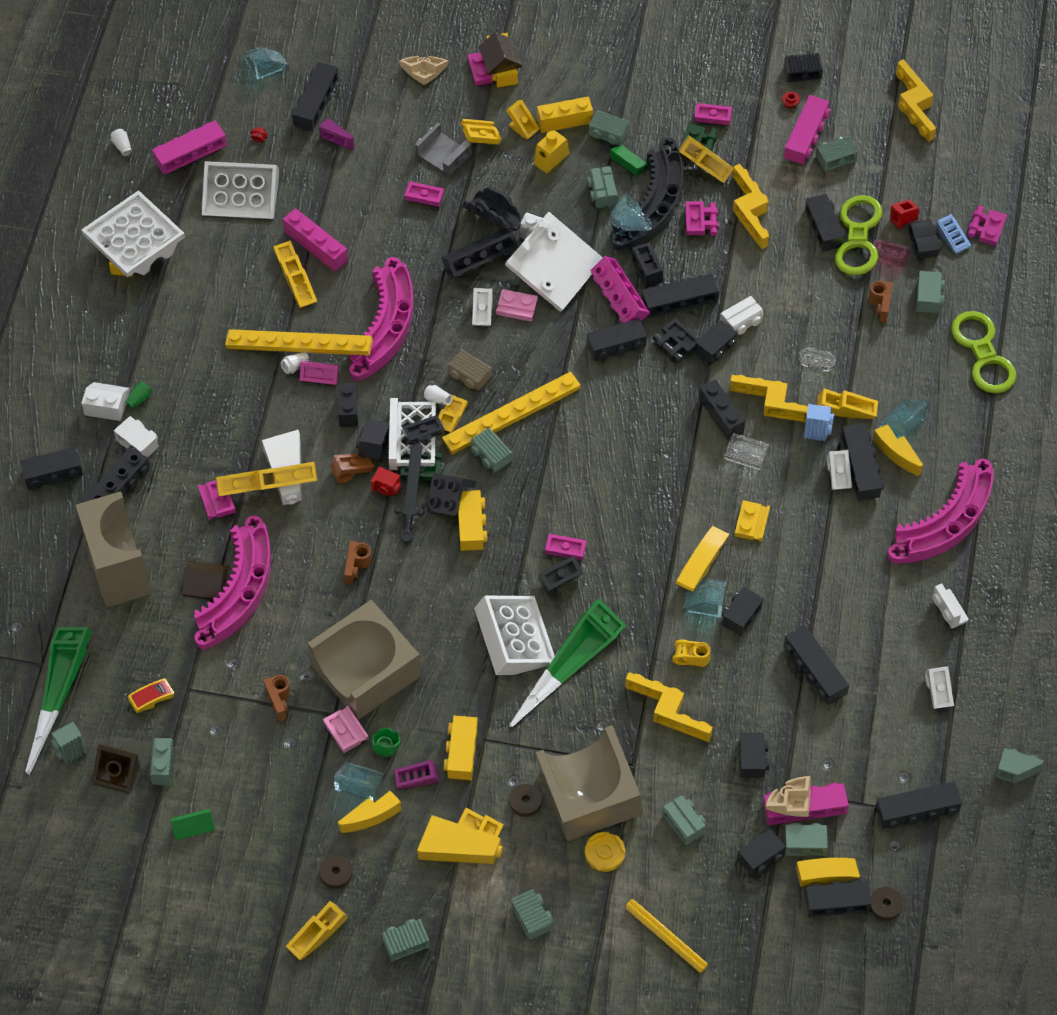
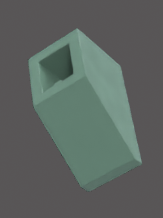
[996,748,1044,783]

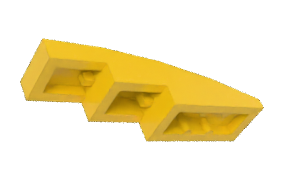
[273,241,317,308]
[676,526,729,592]

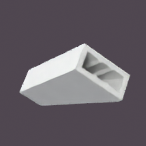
[262,430,301,505]

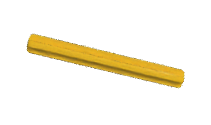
[626,899,708,973]

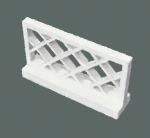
[389,398,436,470]

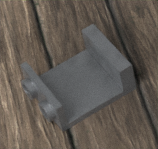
[415,123,471,177]

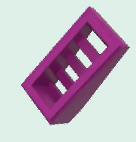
[319,118,355,150]
[394,760,439,789]

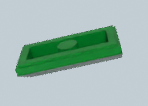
[610,145,648,176]
[170,809,215,840]

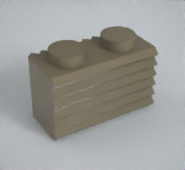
[448,349,492,391]

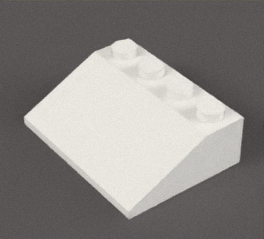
[202,161,279,219]
[474,596,555,675]

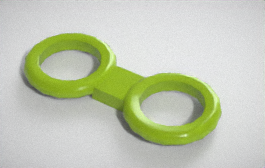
[835,195,883,276]
[951,311,1017,393]

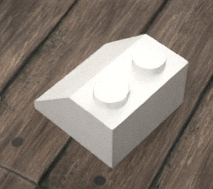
[82,382,130,421]

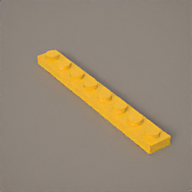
[225,329,373,356]
[442,372,581,455]

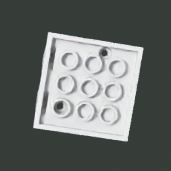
[82,190,185,277]
[505,212,603,312]

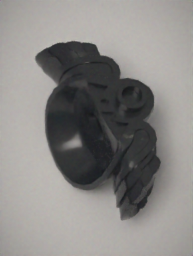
[463,187,521,231]

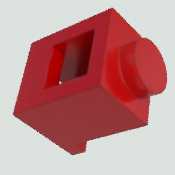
[890,199,920,229]
[370,467,402,497]

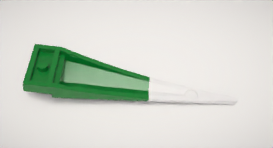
[509,598,626,727]
[25,627,92,775]

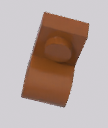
[869,281,893,323]
[330,453,374,483]
[344,541,372,585]
[263,675,291,722]

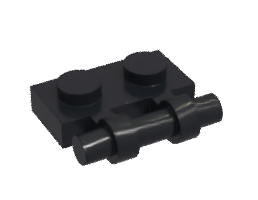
[653,318,699,362]

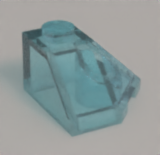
[242,47,289,79]
[611,192,652,231]
[683,579,727,617]

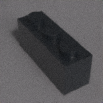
[805,194,846,252]
[587,319,647,361]
[699,379,745,440]
[20,446,83,489]
[805,880,871,918]

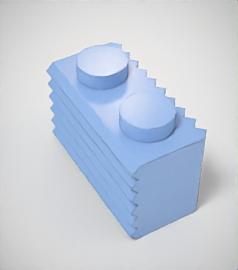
[804,404,834,441]

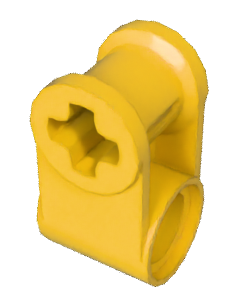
[672,640,710,667]

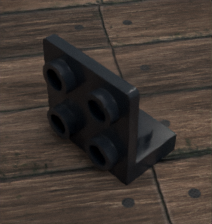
[426,473,476,516]

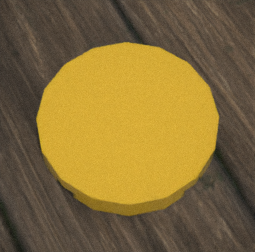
[585,832,625,872]

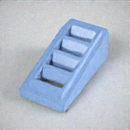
[936,214,971,255]

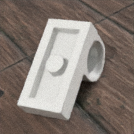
[472,288,493,326]
[827,450,852,490]
[925,666,954,709]

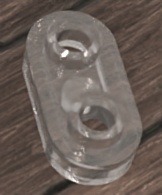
[799,347,836,371]

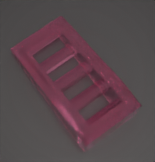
[868,239,910,268]

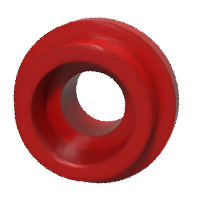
[782,92,800,109]
[250,127,268,142]

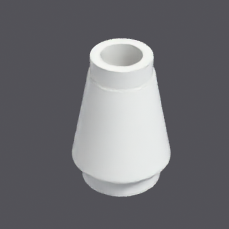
[110,129,132,156]
[281,352,309,374]
[424,385,453,405]

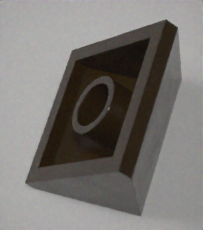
[479,32,522,75]
[182,561,229,600]
[92,744,140,792]

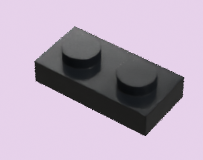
[402,415,445,445]

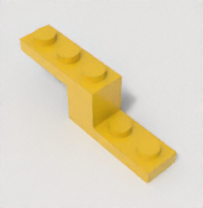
[896,59,936,142]
[733,164,769,249]
[730,375,808,422]
[215,462,317,496]
[625,673,713,742]

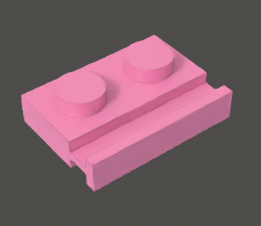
[496,289,538,322]
[323,706,369,753]

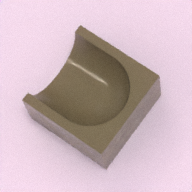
[76,492,151,607]
[308,599,421,720]
[536,725,643,842]

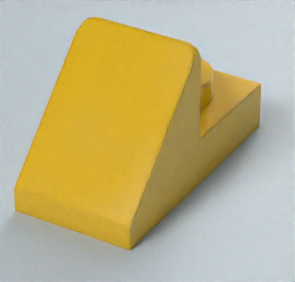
[506,100,540,139]

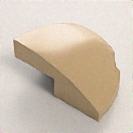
[399,56,449,85]
[766,776,811,817]

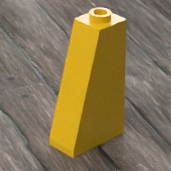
[417,815,503,864]

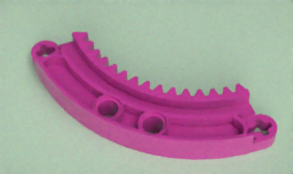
[348,257,414,381]
[888,459,994,564]
[194,516,271,649]

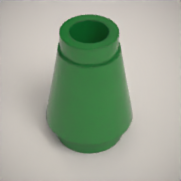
[125,381,152,409]

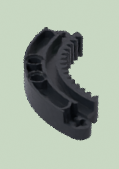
[611,137,683,252]

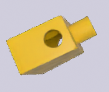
[534,130,570,174]

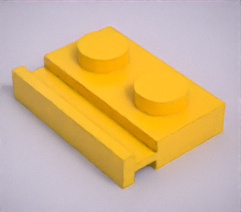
[460,119,502,145]
[735,500,770,542]

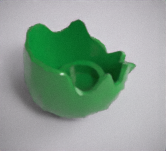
[371,727,401,757]

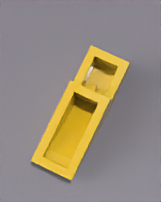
[679,135,733,183]
[817,388,878,419]
[873,424,923,476]
[338,791,401,833]
[796,858,860,887]
[286,901,348,960]

